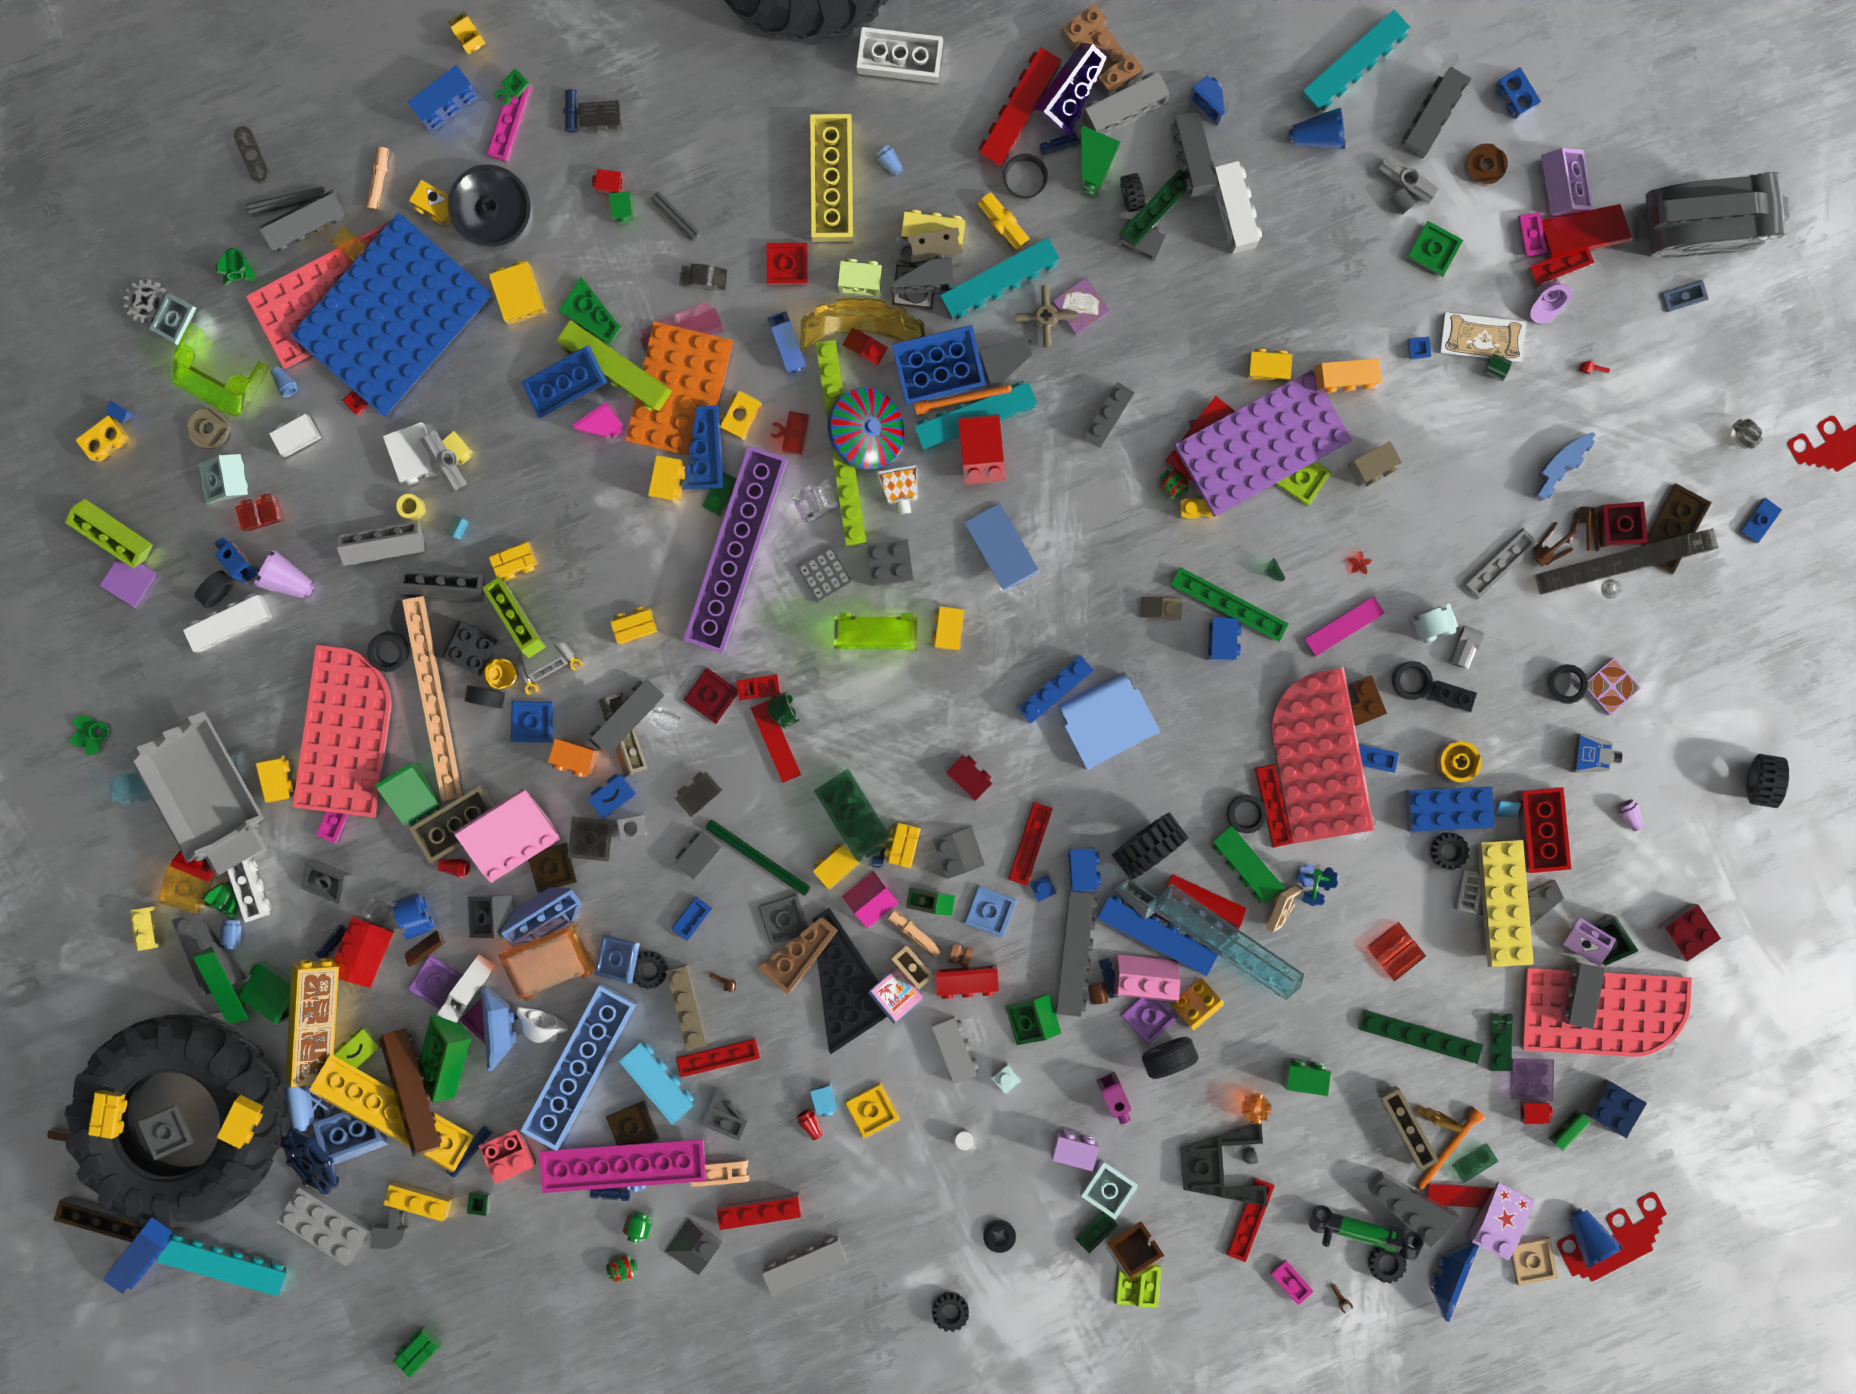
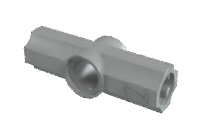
[1378,155,1439,204]
[420,430,467,493]

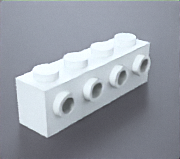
[228,857,271,923]

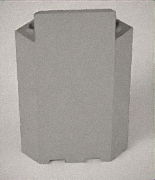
[128,711,267,877]

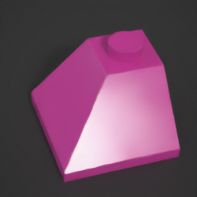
[572,402,624,438]

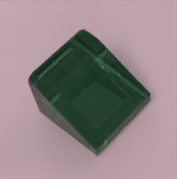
[1264,558,1285,582]

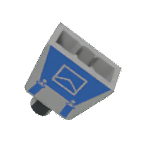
[1571,734,1623,773]

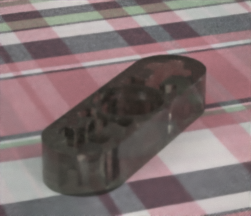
[234,126,270,184]

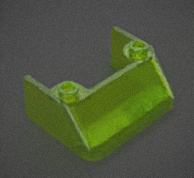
[171,323,270,417]
[834,612,918,651]

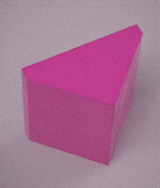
[842,871,899,928]

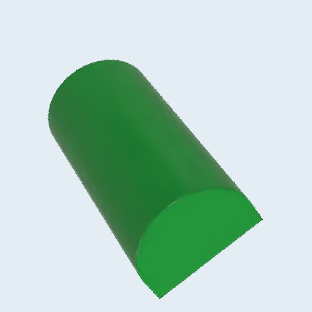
[1549,1109,1591,1152]

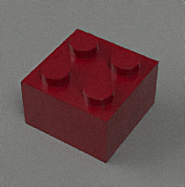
[1597,502,1648,548]
[1658,903,1721,962]

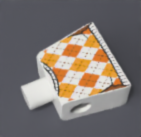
[878,465,917,515]

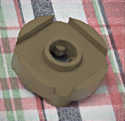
[187,408,231,449]

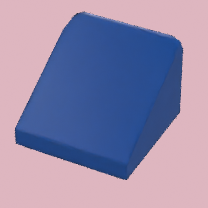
[105,401,134,423]

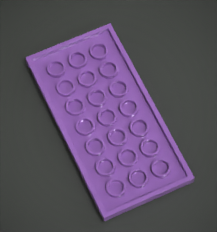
[1174,370,1353,517]

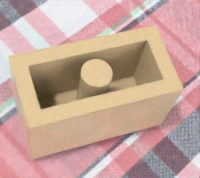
[891,944,934,990]

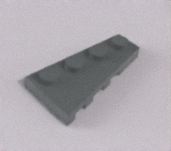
[1480,880,1564,926]

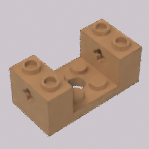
[1060,3,1144,96]

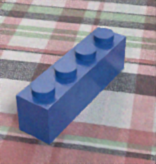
[1017,655,1094,724]

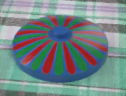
[827,387,904,470]

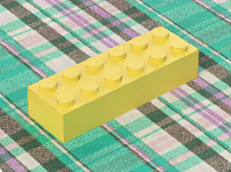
[810,114,853,242]
[1477,840,1534,967]

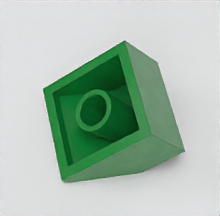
[1005,994,1061,1045]

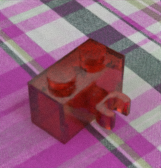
[770,411,810,457]

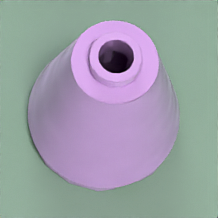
[253,549,314,599]

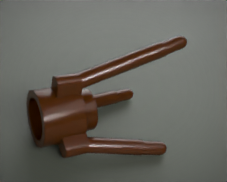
[1567,507,1600,551]
[1532,522,1577,567]

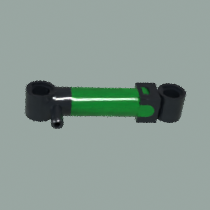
[1309,1205,1424,1260]

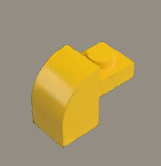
[447,11,485,55]

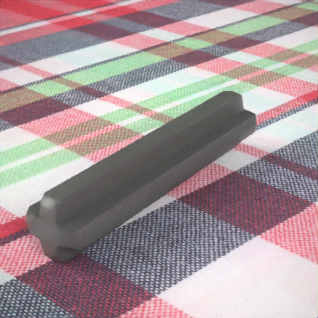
[651,192,700,241]

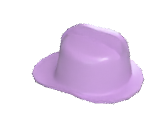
[1530,278,1573,324]

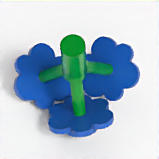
[1296,864,1339,906]

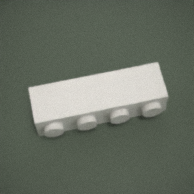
[183,593,273,653]

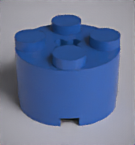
[392,892,435,940]

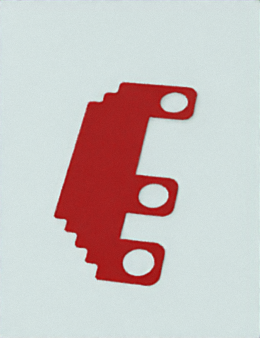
[1788,416,1856,472]
[1557,1192,1667,1282]

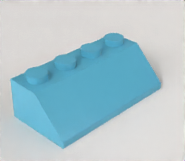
[619,1041,695,1125]

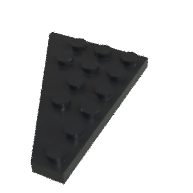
[812,907,887,1054]

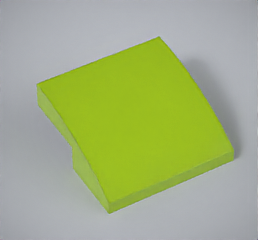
[1114,1266,1162,1308]

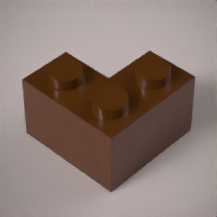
[1349,675,1387,726]

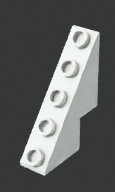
[437,954,496,1023]

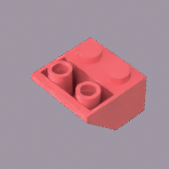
[478,1129,536,1184]

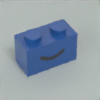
[588,774,638,819]

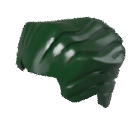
[768,691,800,729]

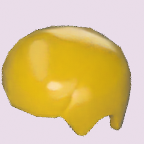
[483,658,517,689]

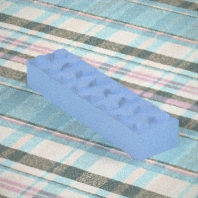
[521,983,638,1151]

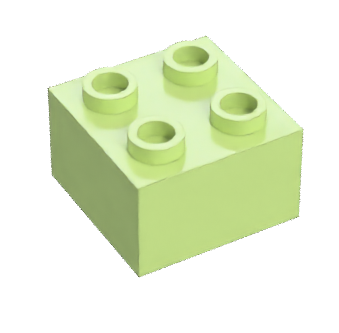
[838,259,882,297]

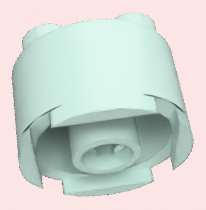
[1411,603,1458,644]

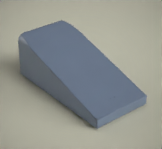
[1662,280,1709,312]

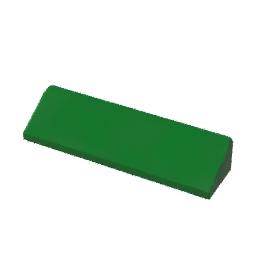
[193,946,248,1024]

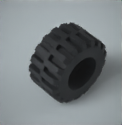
[1747,754,1789,808]

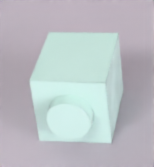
[991,1063,1021,1094]

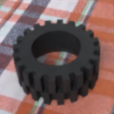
[1112,812,1188,880]

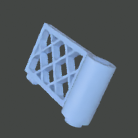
[284,1073,367,1131]

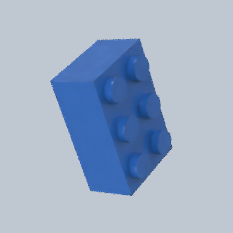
[408,65,478,131]

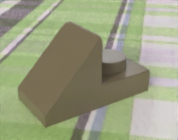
[1140,597,1183,620]

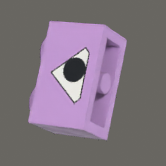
[1563,918,1616,966]

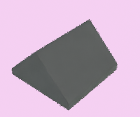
[301,859,352,904]

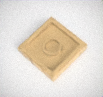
[1511,1237,1558,1286]

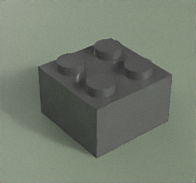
[867,539,914,587]

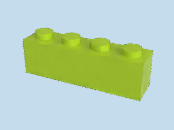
[65,499,153,568]
[482,577,546,658]

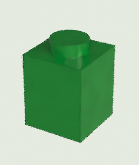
[609,191,634,224]

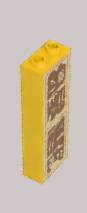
[285,958,339,1087]

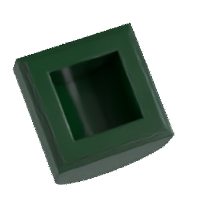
[1484,353,1512,381]
[467,1191,491,1216]

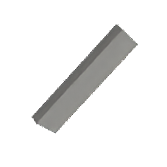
[1464,528,1538,600]

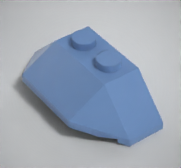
[500,887,582,947]
[481,987,516,1072]

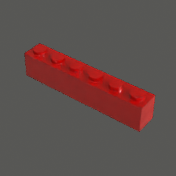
[978,47,1062,169]

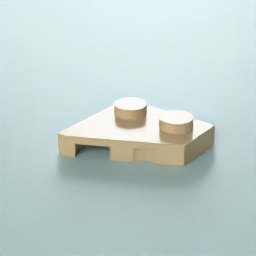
[1266,884,1304,932]

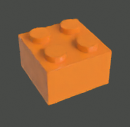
[548,739,600,777]

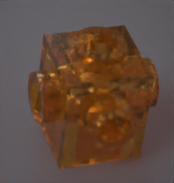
[1241,1093,1271,1124]

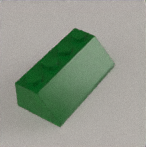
[418,1015,471,1103]

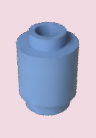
[220,920,242,949]

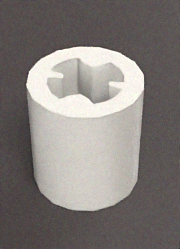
[955,1129,974,1150]

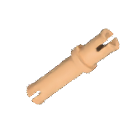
[365,147,390,210]
[887,909,942,958]

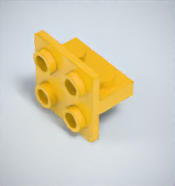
[1171,978,1224,1031]

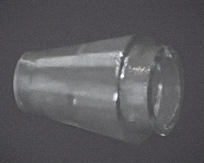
[1601,579,1623,599]

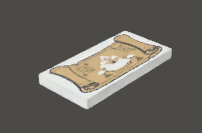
[1439,312,1526,363]

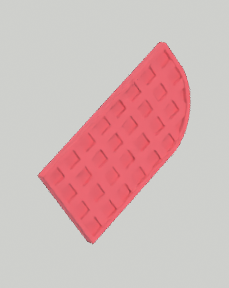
[246,220,391,369]
[293,645,392,818]
[1272,668,1375,844]
[1522,967,1692,1057]

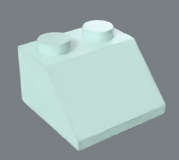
[150,293,197,345]
[198,454,248,504]

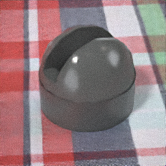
[1242,1147,1258,1164]

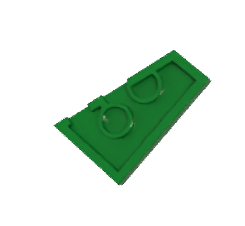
[558,277,622,345]

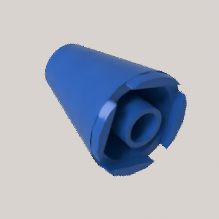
[1289,108,1346,150]
[1569,1208,1623,1269]

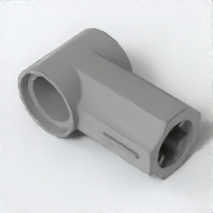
[1451,625,1484,669]

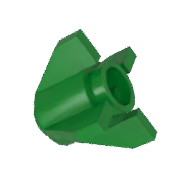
[215,248,255,286]
[202,881,238,919]

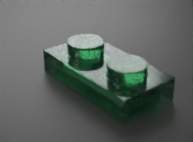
[1452,1143,1499,1183]

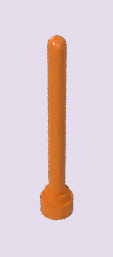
[914,385,1012,416]
[1417,1106,1486,1190]

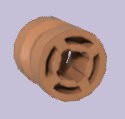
[948,942,973,968]

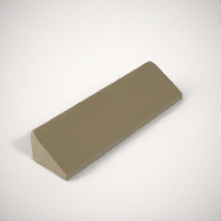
[599,692,648,777]

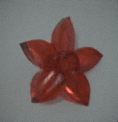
[1348,550,1372,574]

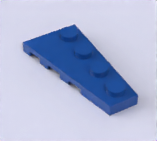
[682,405,724,490]

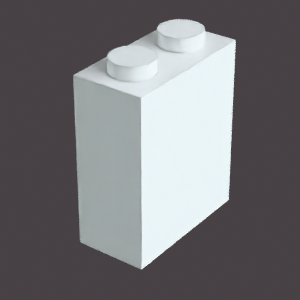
[383,422,438,486]

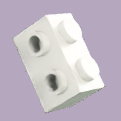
[269,413,321,457]

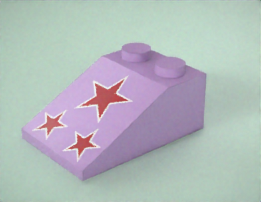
[1468,1181,1535,1261]

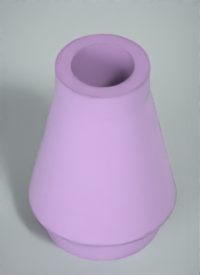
[1618,799,1644,831]

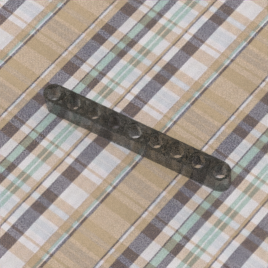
[1535,528,1719,595]

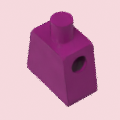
[1096,1072,1132,1124]

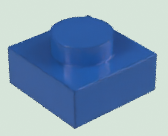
[1407,336,1431,360]
[1029,875,1057,902]

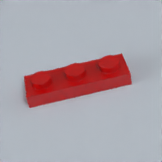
[1529,250,1595,287]

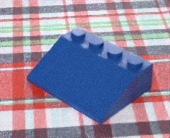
[892,325,986,404]

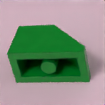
[906,888,955,916]

